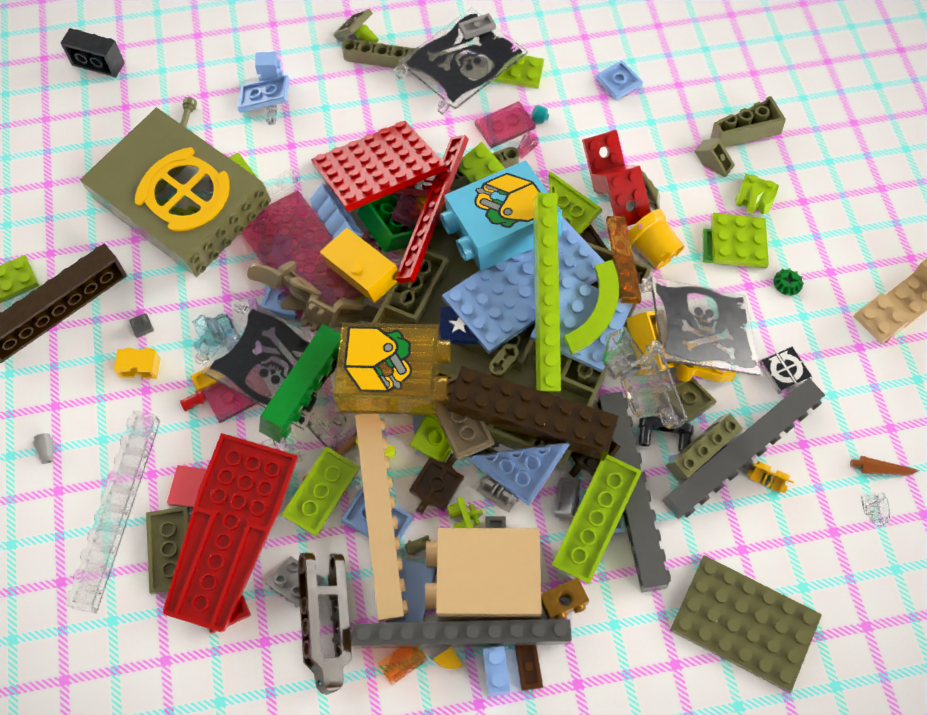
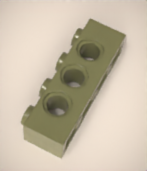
[665,413,743,481]

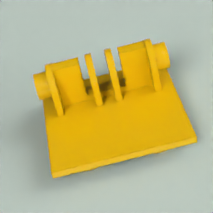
[747,461,794,493]

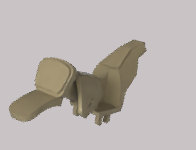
[247,261,379,332]

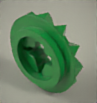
[773,268,804,296]

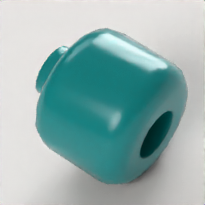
[531,105,549,124]

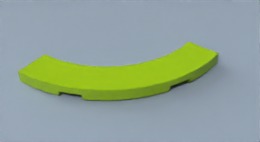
[563,260,619,355]

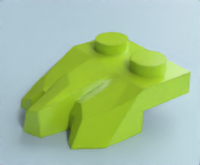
[735,173,780,214]

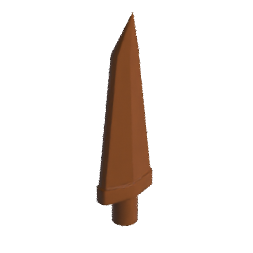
[850,456,920,475]

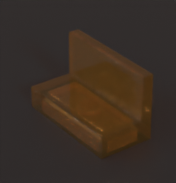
[377,648,428,686]

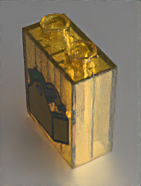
[334,323,451,415]

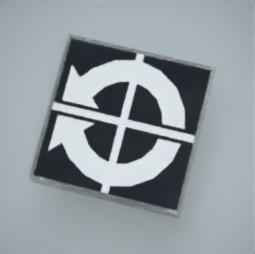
[758,346,813,394]

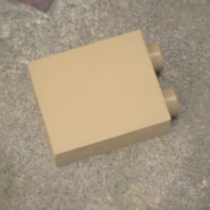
[425,528,542,622]

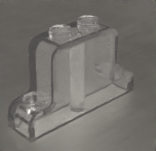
[620,346,688,429]

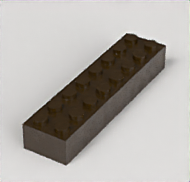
[0,243,127,364]
[448,366,619,461]

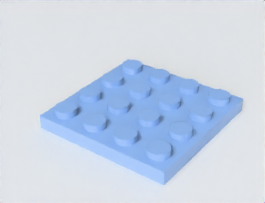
[530,272,633,373]

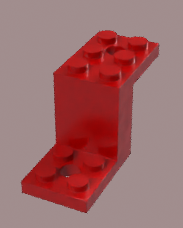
[582,130,651,229]

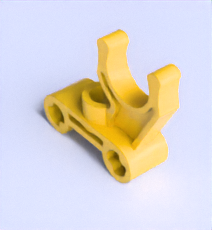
[675,340,737,383]

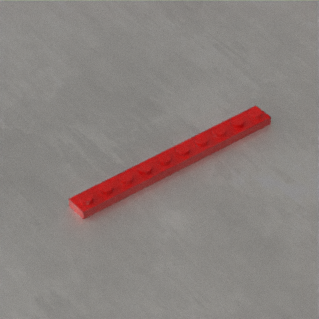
[395,135,469,283]

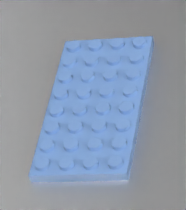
[442,217,604,354]

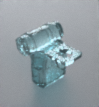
[192,313,241,358]

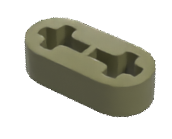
[489,344,519,378]

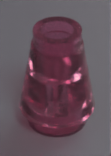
[517,132,539,159]

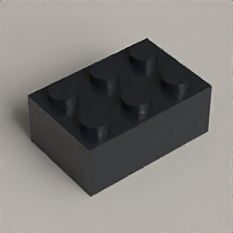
[60,28,125,78]

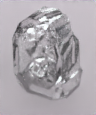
[860,492,890,526]

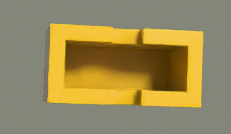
[114,347,161,379]

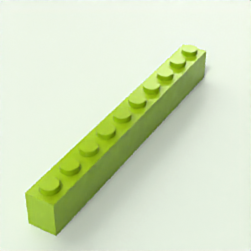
[533,192,561,394]

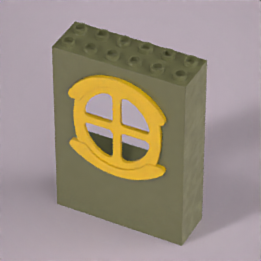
[80,107,271,278]

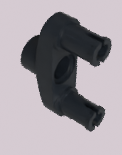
[638,408,694,452]

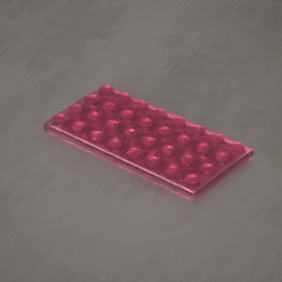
[241,190,363,328]

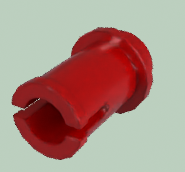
[180,390,207,412]

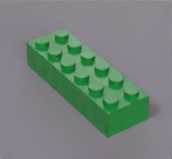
[259,324,344,443]

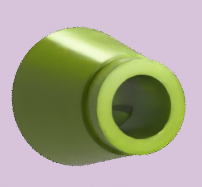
[354,24,379,43]

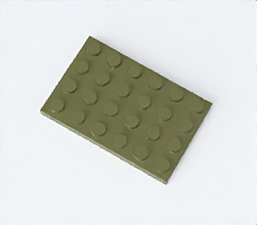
[669,555,822,693]

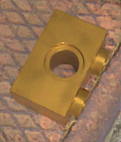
[541,577,589,619]

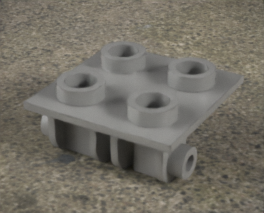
[476,475,518,512]
[265,556,324,608]

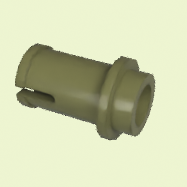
[405,535,431,556]

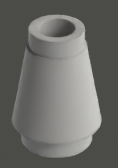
[32,433,54,464]

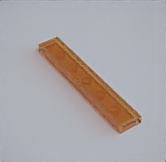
[606,216,642,304]

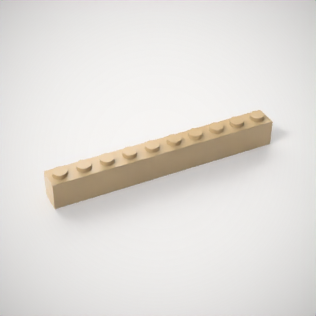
[355,412,408,623]

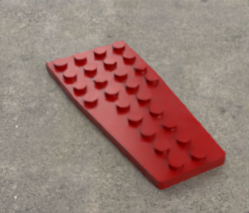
[163,433,299,633]

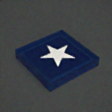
[439,306,478,345]

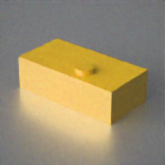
[320,228,398,303]

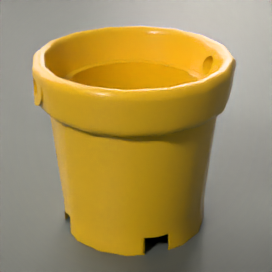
[624,209,685,270]

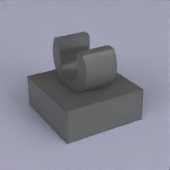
[129,313,154,338]

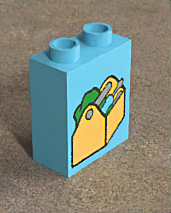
[440,160,562,271]

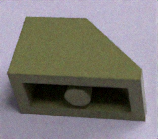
[694,138,735,177]

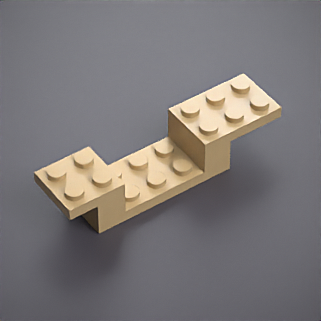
[853,258,927,344]

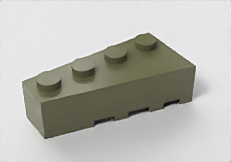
[711,96,786,148]

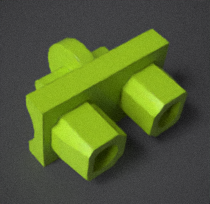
[447,497,483,528]

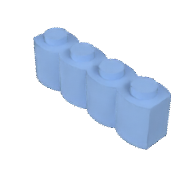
[310,183,363,239]

